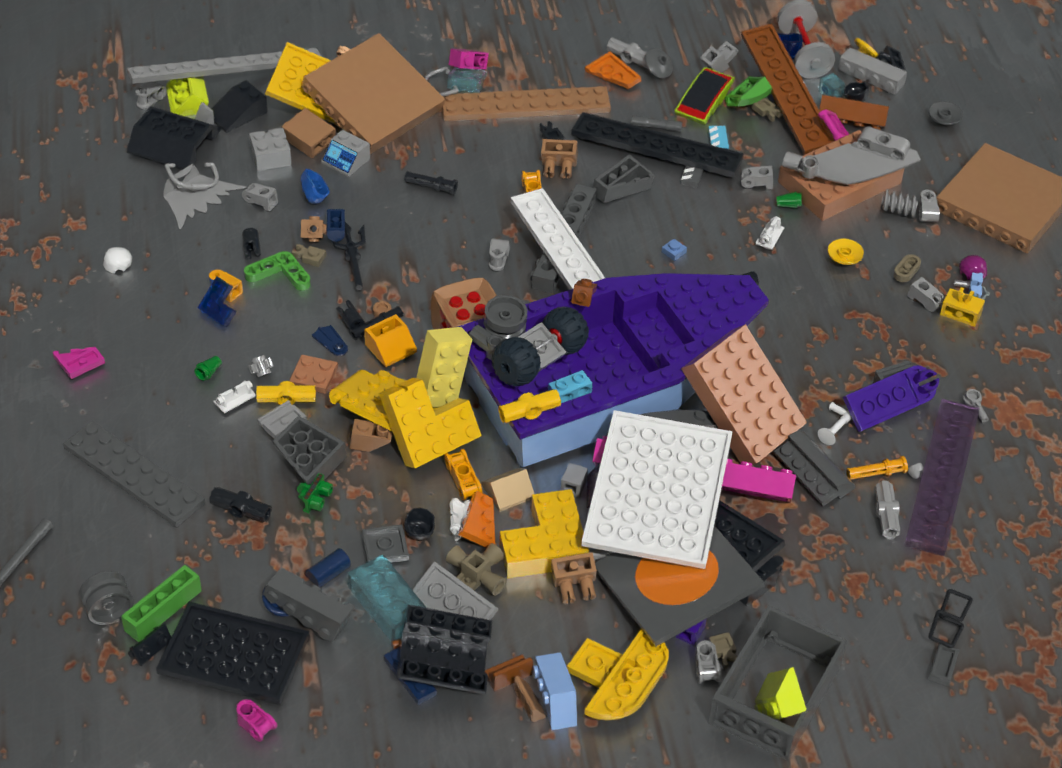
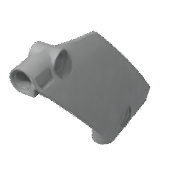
[782,127,921,185]

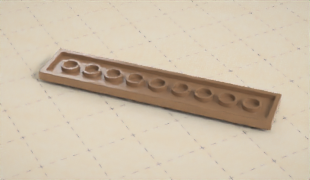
[443,86,611,121]

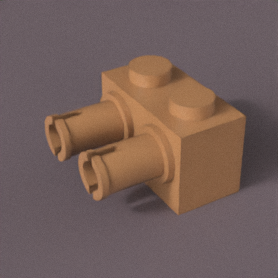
[541,139,578,179]
[551,552,597,604]

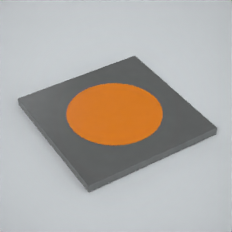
[595,526,765,647]

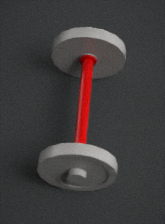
[777,0,835,79]

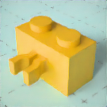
[940,287,985,327]

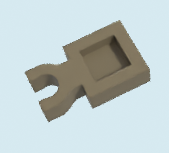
[751,98,782,122]
[291,244,326,267]
[708,632,737,670]

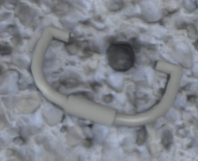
[424,66,459,97]
[165,162,219,190]

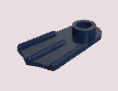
[312,325,348,356]

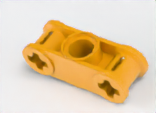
[521,170,542,193]
[444,449,483,501]

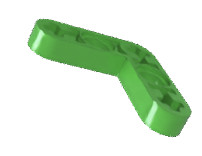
[244,251,311,291]

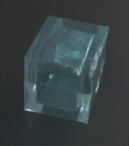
[818,73,845,98]

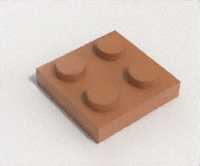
[289,355,338,394]

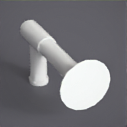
[818,402,852,446]

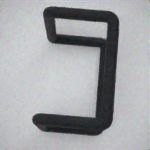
[928,589,973,648]

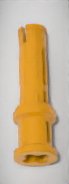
[846,456,908,480]

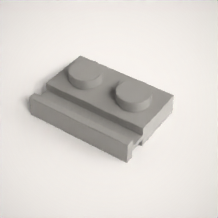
[258,400,307,439]

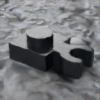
[539,121,565,140]

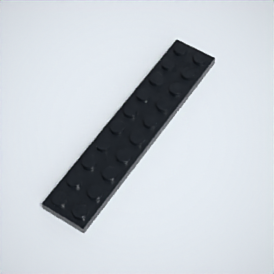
[571,112,744,178]

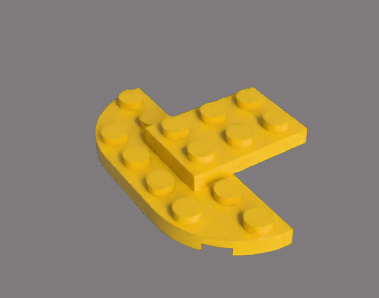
[567,629,669,720]

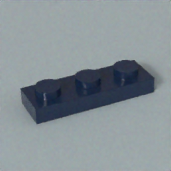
[384,647,437,705]

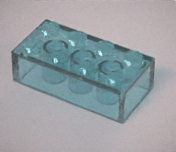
[347,554,427,642]

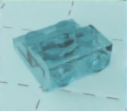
[447,67,487,93]

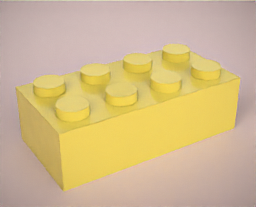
[416,327,472,407]

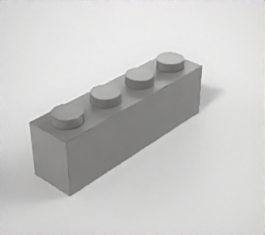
[838,48,907,95]

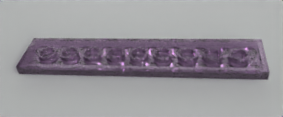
[904,399,980,556]

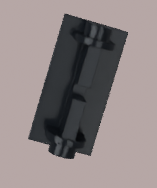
[128,623,171,666]

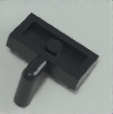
[875,46,906,71]

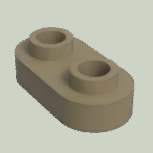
[894,254,921,282]

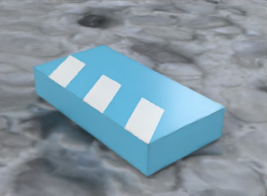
[708,126,729,150]

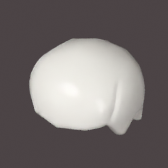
[103,247,132,273]

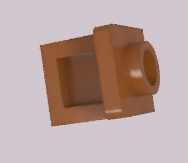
[571,279,597,307]

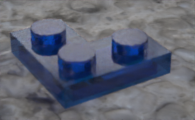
[197,276,237,327]

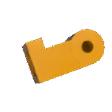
[209,270,243,303]

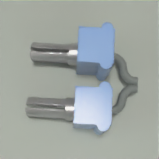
[954,273,990,300]

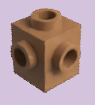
[301,216,327,242]

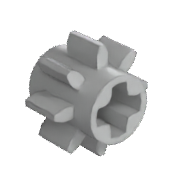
[249,355,274,377]

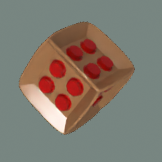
[431,278,497,330]

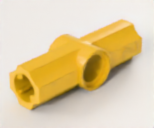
[256,381,316,405]
[498,389,561,423]

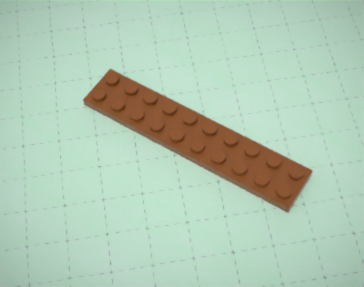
[741,23,834,155]

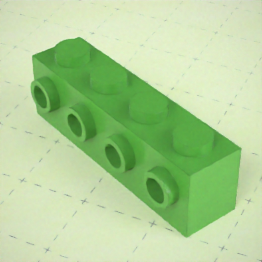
[121,565,202,642]

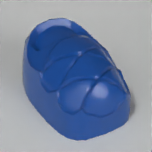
[300,169,330,204]

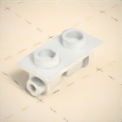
[756,216,785,250]
[213,380,256,413]
[449,498,470,541]

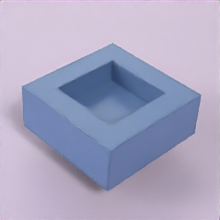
[662,239,687,261]

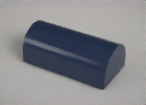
[327,209,345,241]
[305,548,351,587]

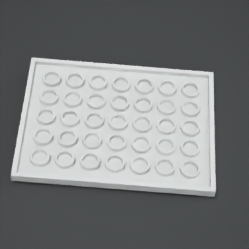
[581,410,733,569]

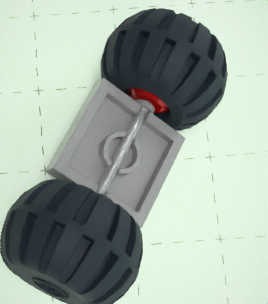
[492,307,589,386]

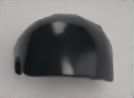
[844,82,869,102]
[404,507,435,540]

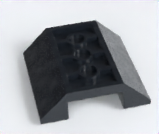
[127,106,221,169]
[397,605,492,694]

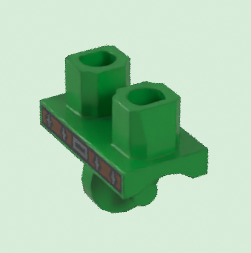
[297,473,333,513]

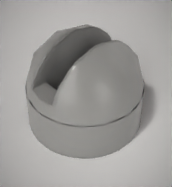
[908,462,924,479]

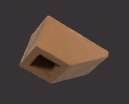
[350,419,392,452]

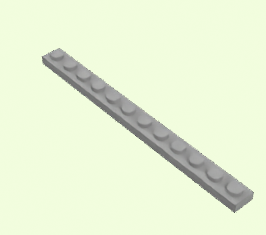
[127,48,322,84]

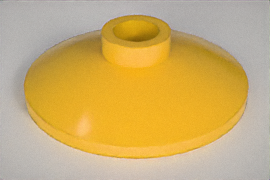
[828,239,864,265]

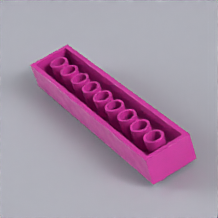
[592,436,796,503]

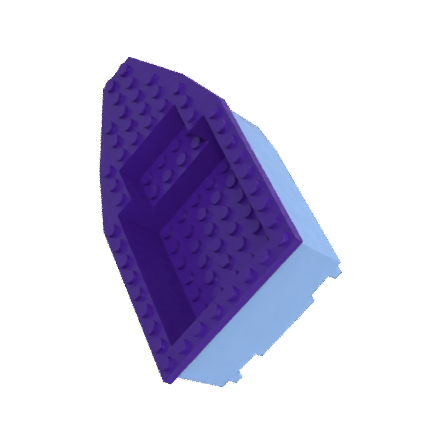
[458,273,769,468]

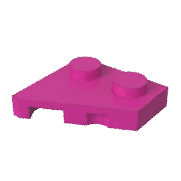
[52,347,105,379]

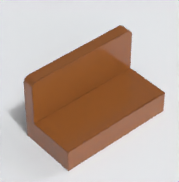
[485,654,533,692]

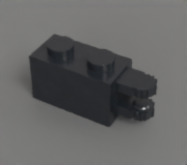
[740,555,784,606]

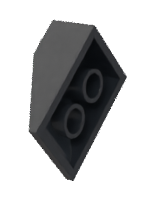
[211,80,268,133]

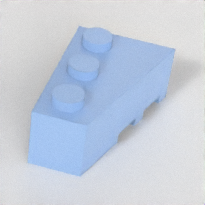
[533,652,577,730]

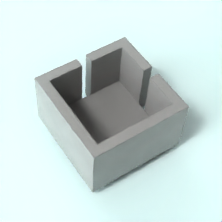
[249,128,291,171]

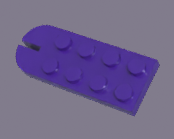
[843,365,940,432]

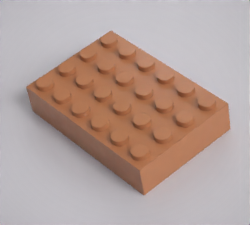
[778,130,904,221]
[681,324,807,465]

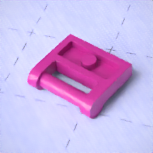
[818,109,849,141]

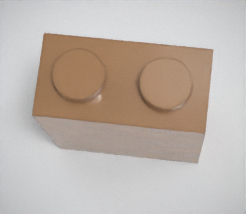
[282,108,336,159]

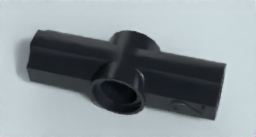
[209,487,272,522]

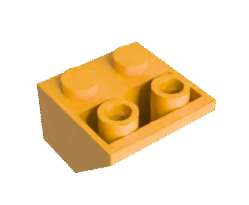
[364,314,417,367]

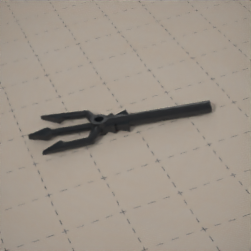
[333,222,366,290]

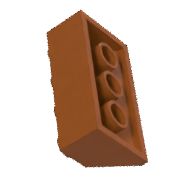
[819,95,889,130]

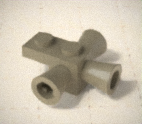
[446,543,507,596]

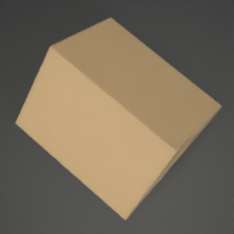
[481,468,535,512]

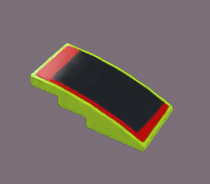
[675,67,735,125]

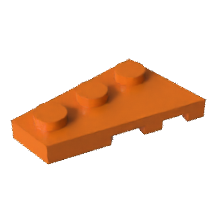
[585,52,641,89]
[458,491,495,548]

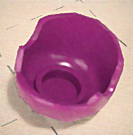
[959,255,987,281]

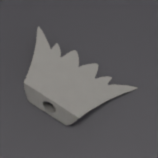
[163,164,247,230]

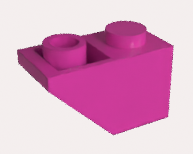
[449,48,489,69]

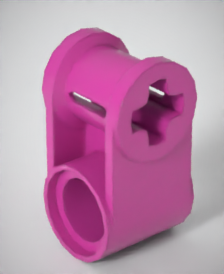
[236,699,277,742]

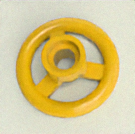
[854,38,878,58]

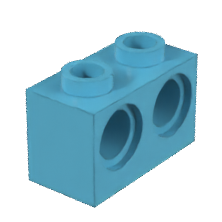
[548,370,592,403]

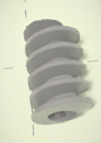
[880,189,919,218]

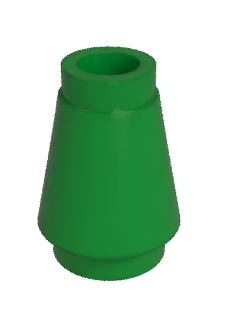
[777,191,802,209]
[194,356,222,380]

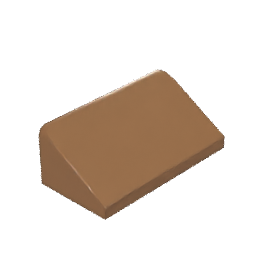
[514,676,546,722]

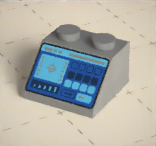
[322,130,370,177]

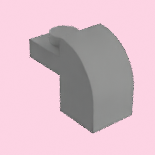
[700,41,739,73]

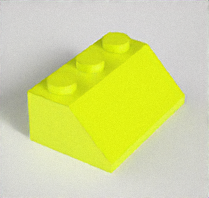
[166,76,209,116]
[754,667,807,719]

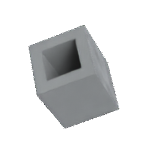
[561,463,588,498]

